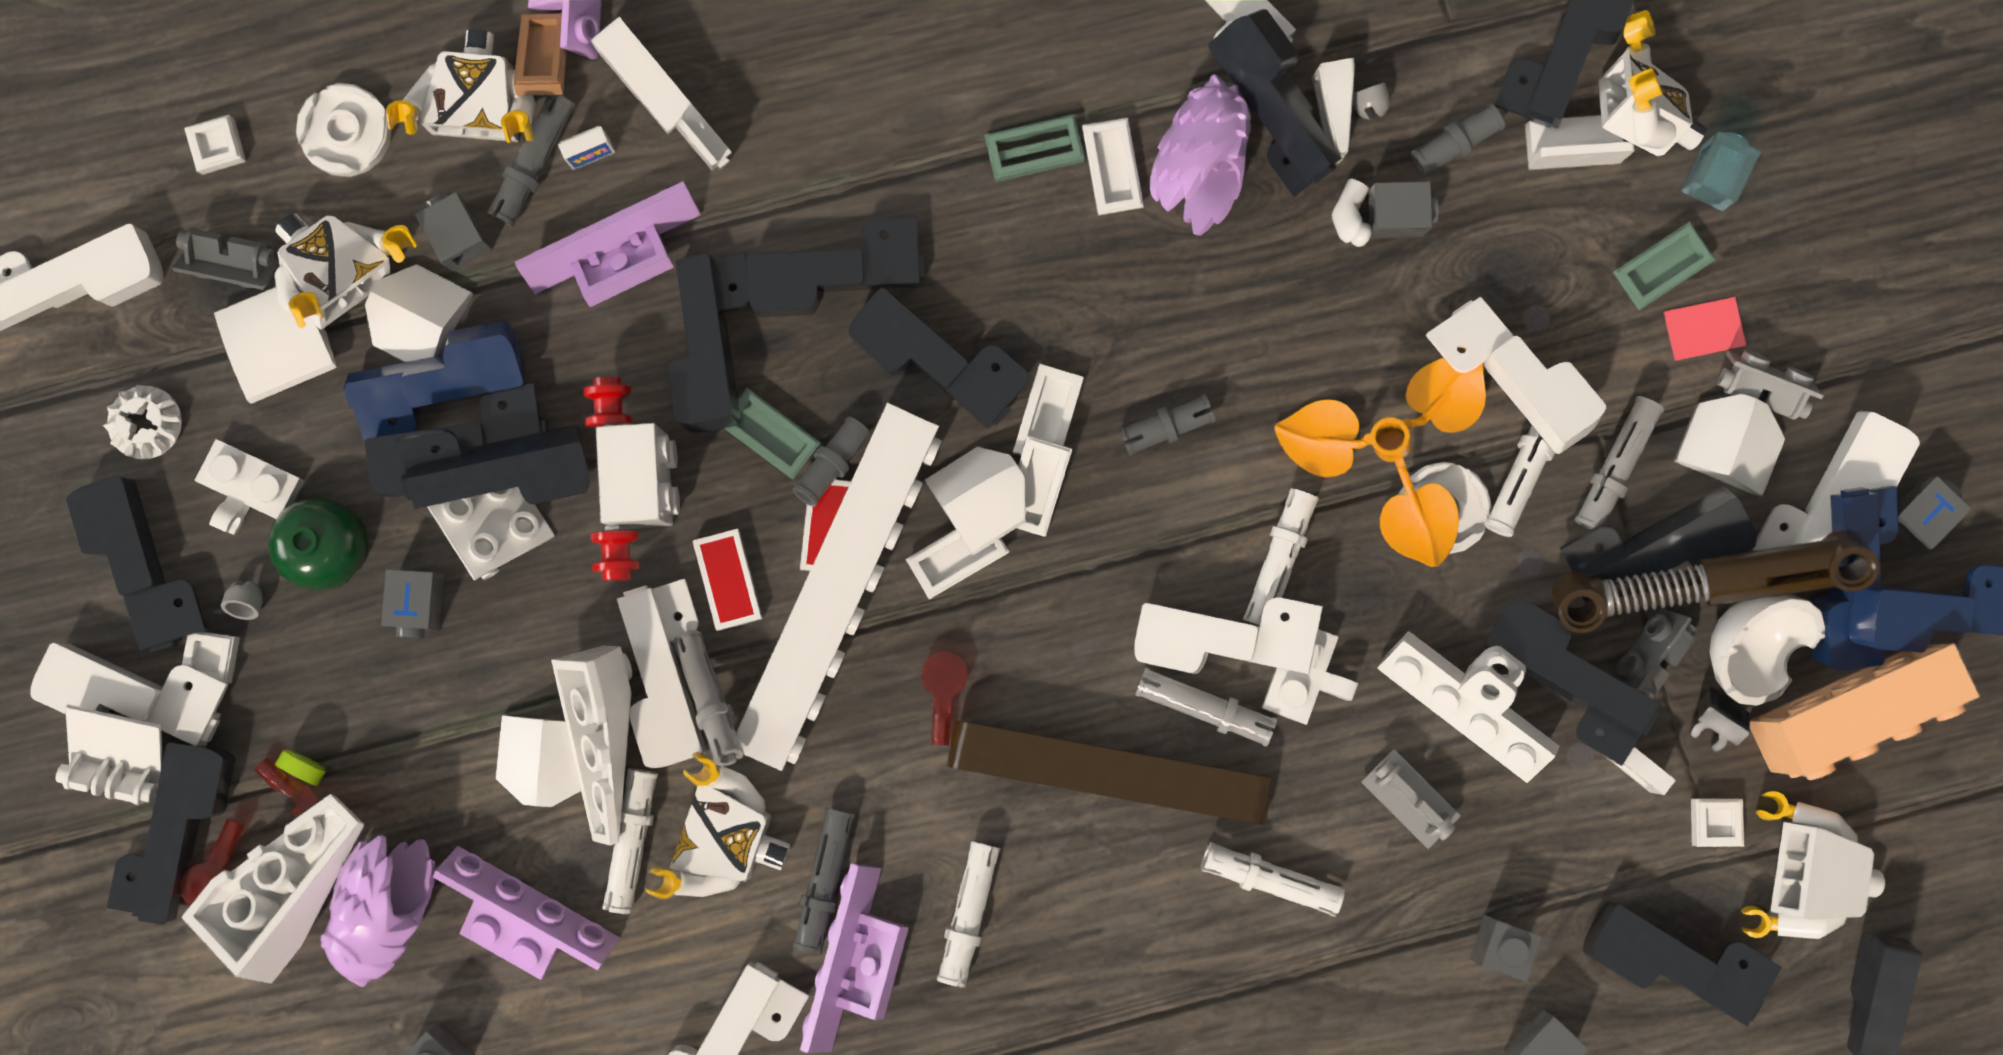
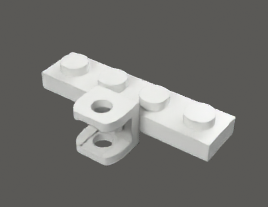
[1377,631,1560,783]

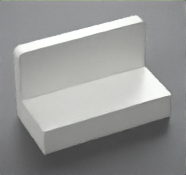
[1525,116,1634,170]

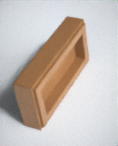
[513,14,568,96]

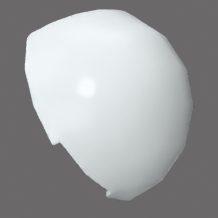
[1710,594,1825,705]

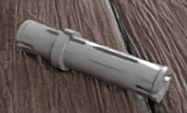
[1574,396,1665,530]
[673,630,744,766]
[1135,668,1277,747]

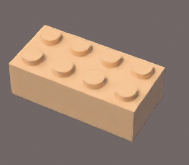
[1750,644,1979,780]

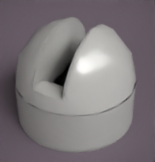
[1352,82,1390,120]
[221,581,263,620]

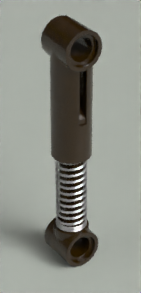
[1551,530,1880,633]

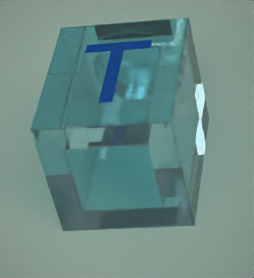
[1681,131,1761,211]

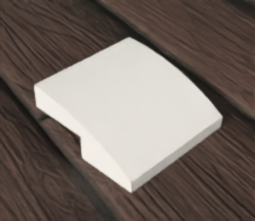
[214,287,337,404]

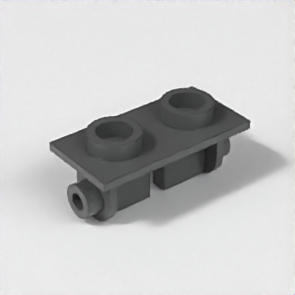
[172,227,280,290]
[1611,608,1697,700]

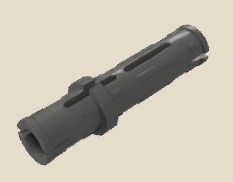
[486,95,576,228]
[792,808,855,954]

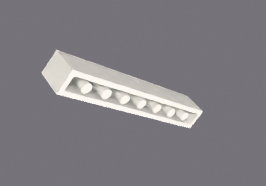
[736,403,942,771]

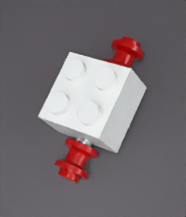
[583,377,680,581]

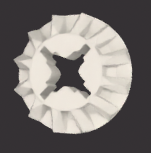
[103,385,182,459]

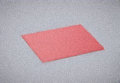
[1664,297,1747,361]

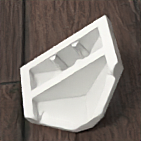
[365,264,473,362]
[1674,394,1785,497]
[925,447,1026,555]
[496,716,581,807]

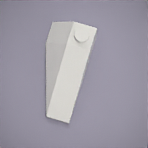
[551,646,632,845]
[182,794,364,984]

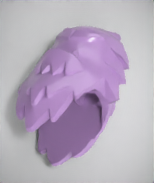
[1150,74,1251,236]
[320,835,435,987]

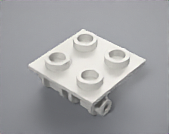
[427,487,555,581]
[56,705,163,806]

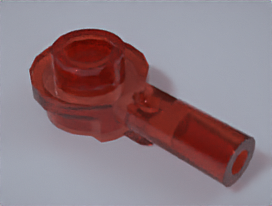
[921,651,968,746]
[254,758,321,818]
[180,818,245,906]

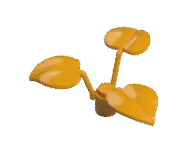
[1275,358,1486,567]

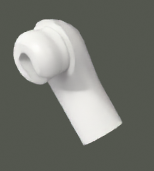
[1332,179,1372,247]

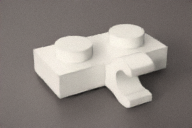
[194,439,304,536]
[1261,629,1358,725]

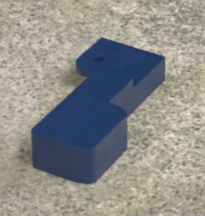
[343,321,526,443]
[1810,486,1898,671]
[1849,564,2003,653]

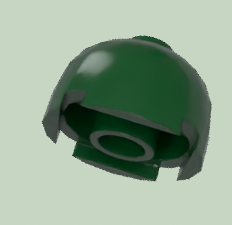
[268,498,369,591]

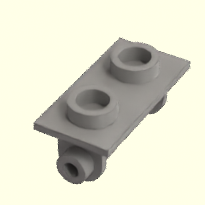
[1717,350,1824,420]
[1361,749,1461,849]

